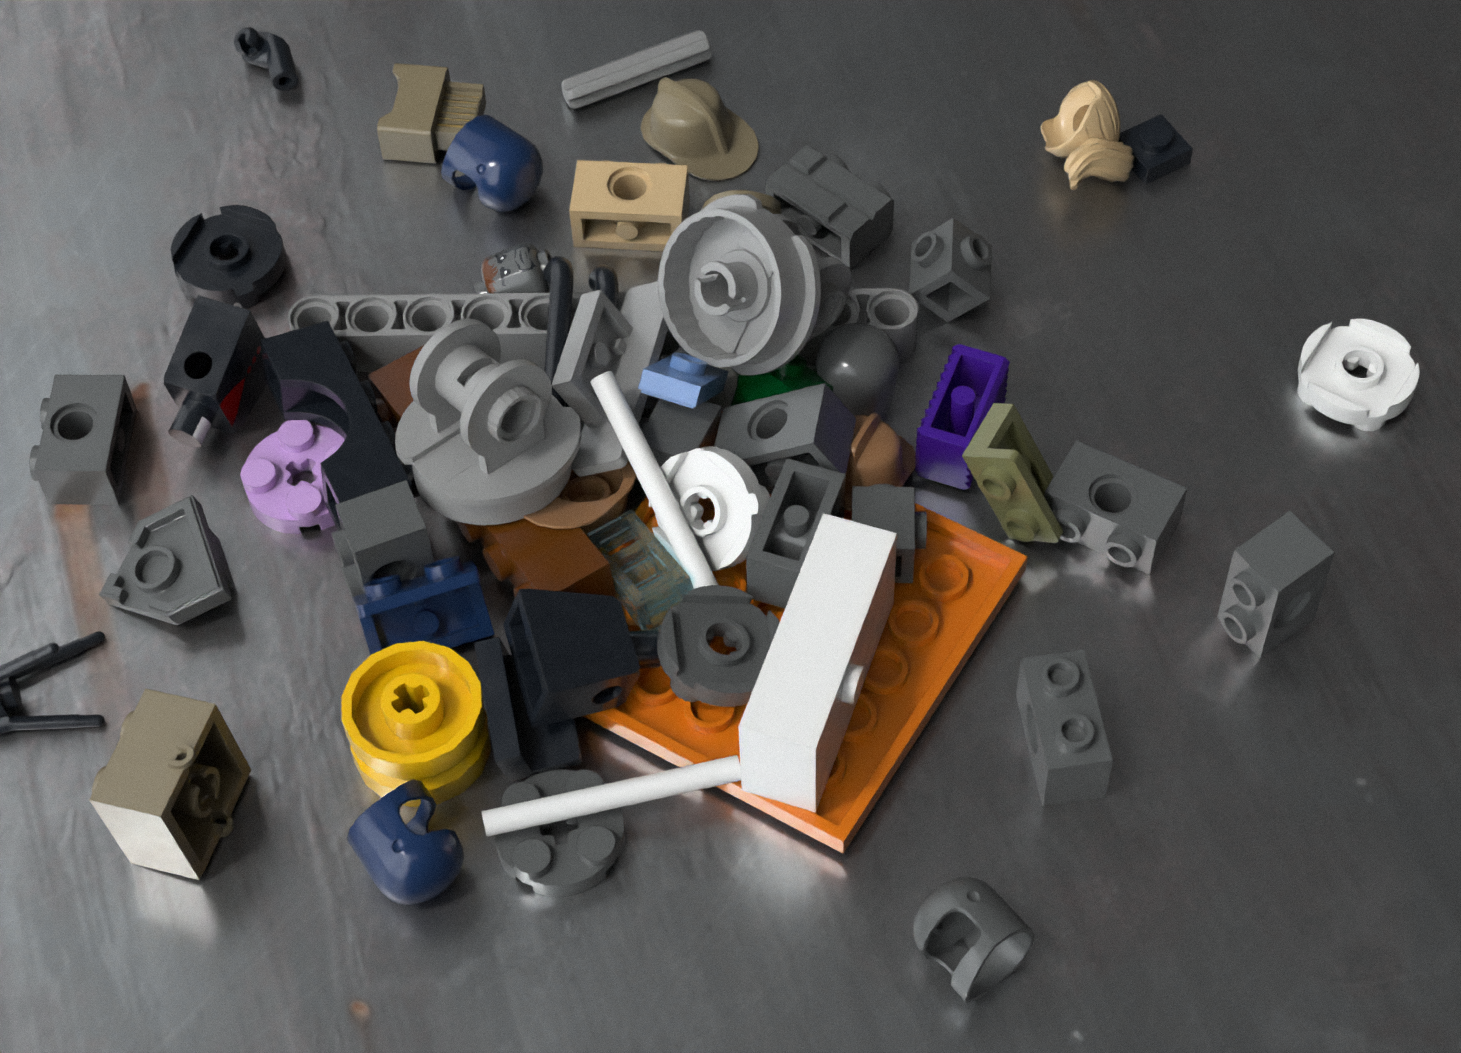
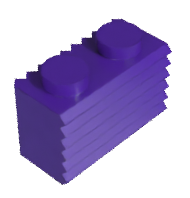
[915,344,1010,490]

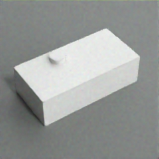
[738,513,897,813]

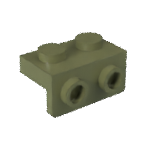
[962,403,1063,543]

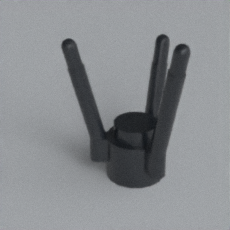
[0,631,105,734]

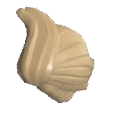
[1041,80,1135,190]

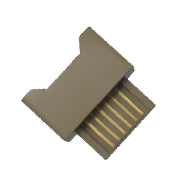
[377,63,486,164]

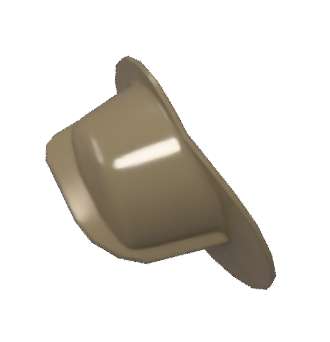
[640,77,759,182]

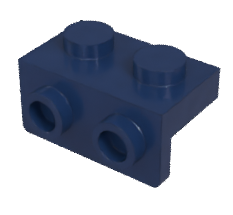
[352,556,495,655]

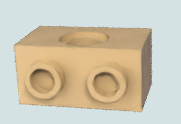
[569,160,690,252]

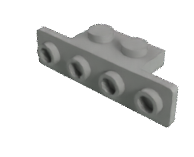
[551,281,668,477]

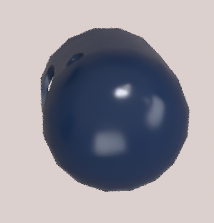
[441,114,543,212]
[347,779,464,905]

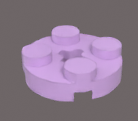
[240,420,344,534]

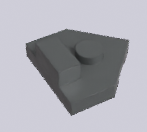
[99,495,235,626]

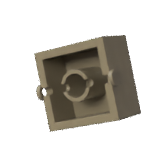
[89,688,251,880]

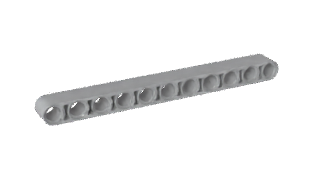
[287,288,918,371]

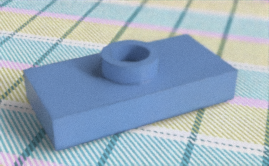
[638,353,729,409]

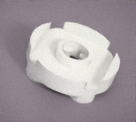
[1297,319,1420,431]
[649,446,770,571]

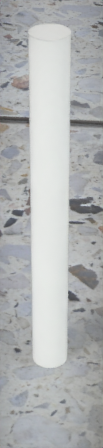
[590,371,718,589]
[481,755,741,837]

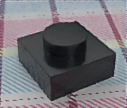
[1118,114,1193,185]

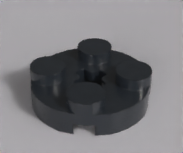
[171,205,286,309]

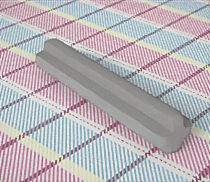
[562,30,712,109]

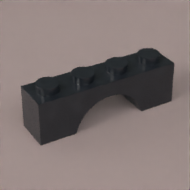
[261,321,420,530]

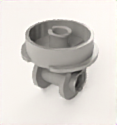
[658,194,852,375]
[395,319,581,525]

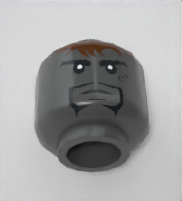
[474,242,552,294]

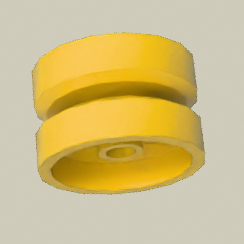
[341,641,491,807]

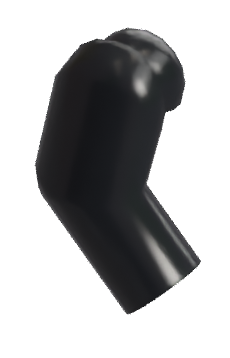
[234,27,298,91]

